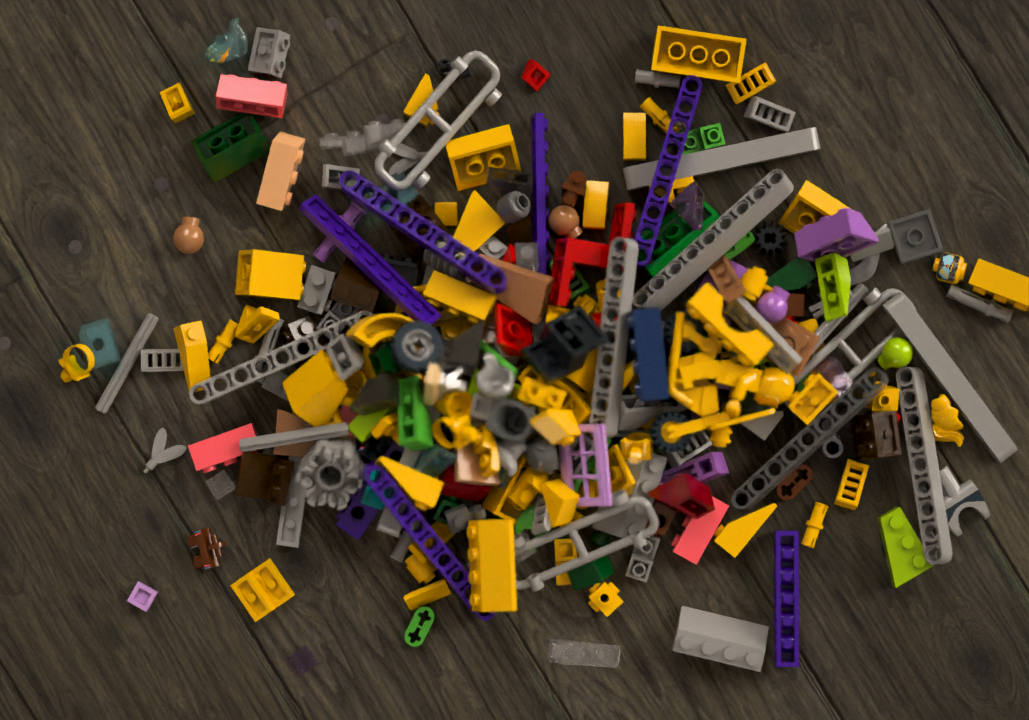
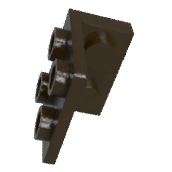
[387,195,451,262]
[850,410,902,460]
[234,452,294,506]

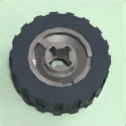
[390,321,443,373]

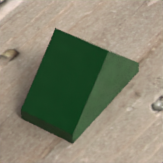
[567,555,615,591]

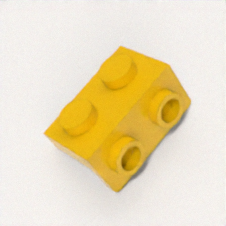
[788,373,838,425]
[511,377,566,413]

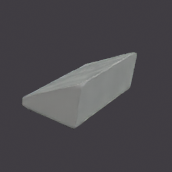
[850,228,894,262]

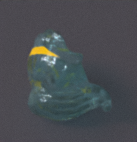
[205,18,248,63]

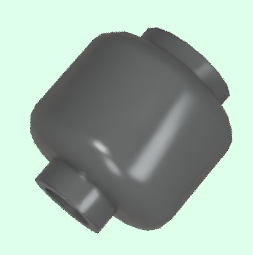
[497,191,530,224]

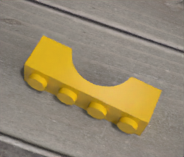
[685,283,774,368]

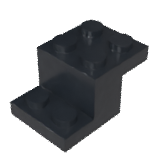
[520,306,608,386]

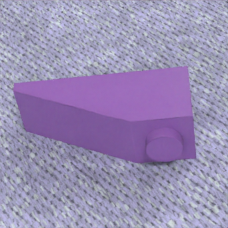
[659,452,729,485]

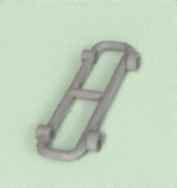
[374,51,502,190]
[784,287,916,417]
[514,490,659,592]

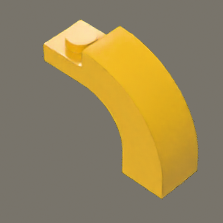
[518,365,591,424]

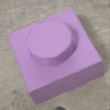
[127,581,158,612]

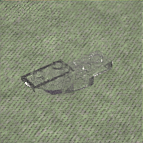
[319,119,405,156]

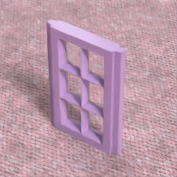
[558,424,612,506]

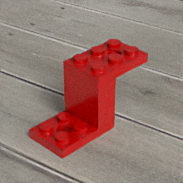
[548,202,637,307]

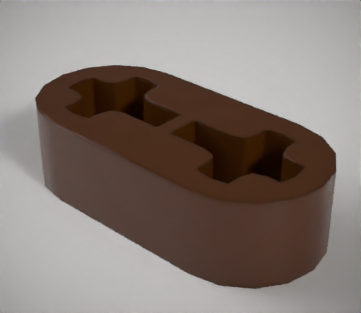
[776,464,812,501]

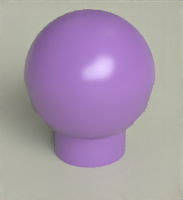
[756,285,790,323]

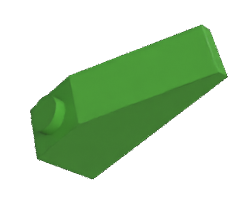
[397,375,433,452]

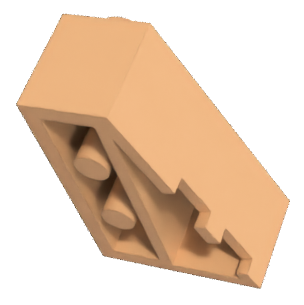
[256,132,306,211]

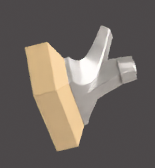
[424,363,467,406]

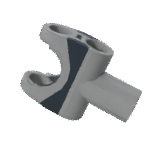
[939,466,990,537]

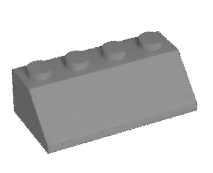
[591,442,667,538]
[671,605,769,672]

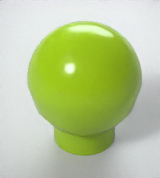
[878,337,913,370]

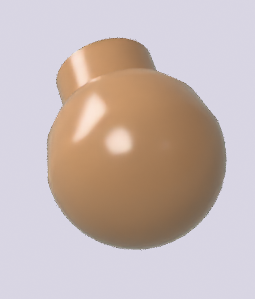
[549,205,583,239]
[173,217,204,254]

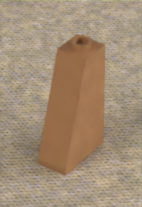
[468,254,554,324]
[274,410,358,457]

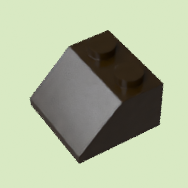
[330,257,383,313]

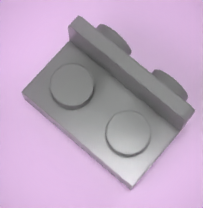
[248,27,290,78]
[297,265,337,316]

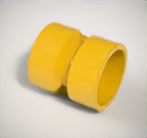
[434,391,473,420]

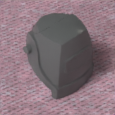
[486,398,537,444]
[524,432,559,474]

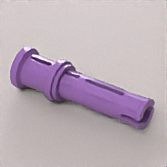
[313,200,368,263]

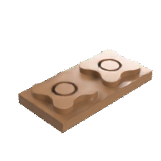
[730,317,821,377]

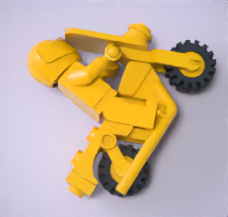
[650,303,795,452]

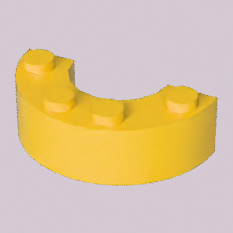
[346,314,427,383]

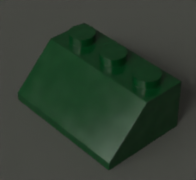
[191,112,271,183]

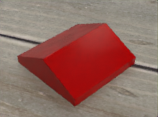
[495,303,533,357]

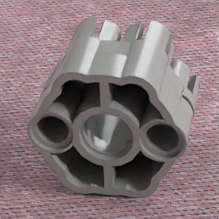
[296,438,365,510]

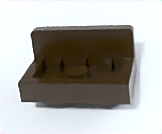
[280,315,326,369]

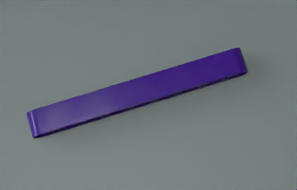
[635,75,702,269]
[339,171,507,294]
[361,463,495,620]

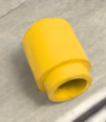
[742,266,768,302]
[404,554,437,584]

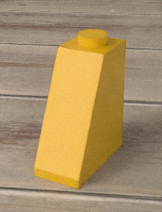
[453,190,506,254]

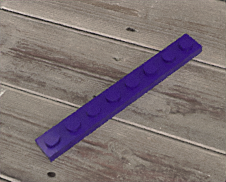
[531,113,550,276]
[299,194,441,326]

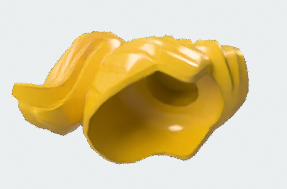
[931,394,964,447]

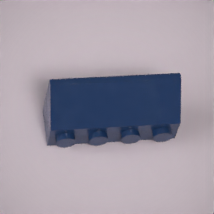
[627,307,669,401]

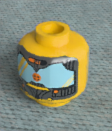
[933,253,967,284]

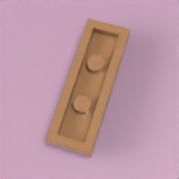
[707,254,747,303]

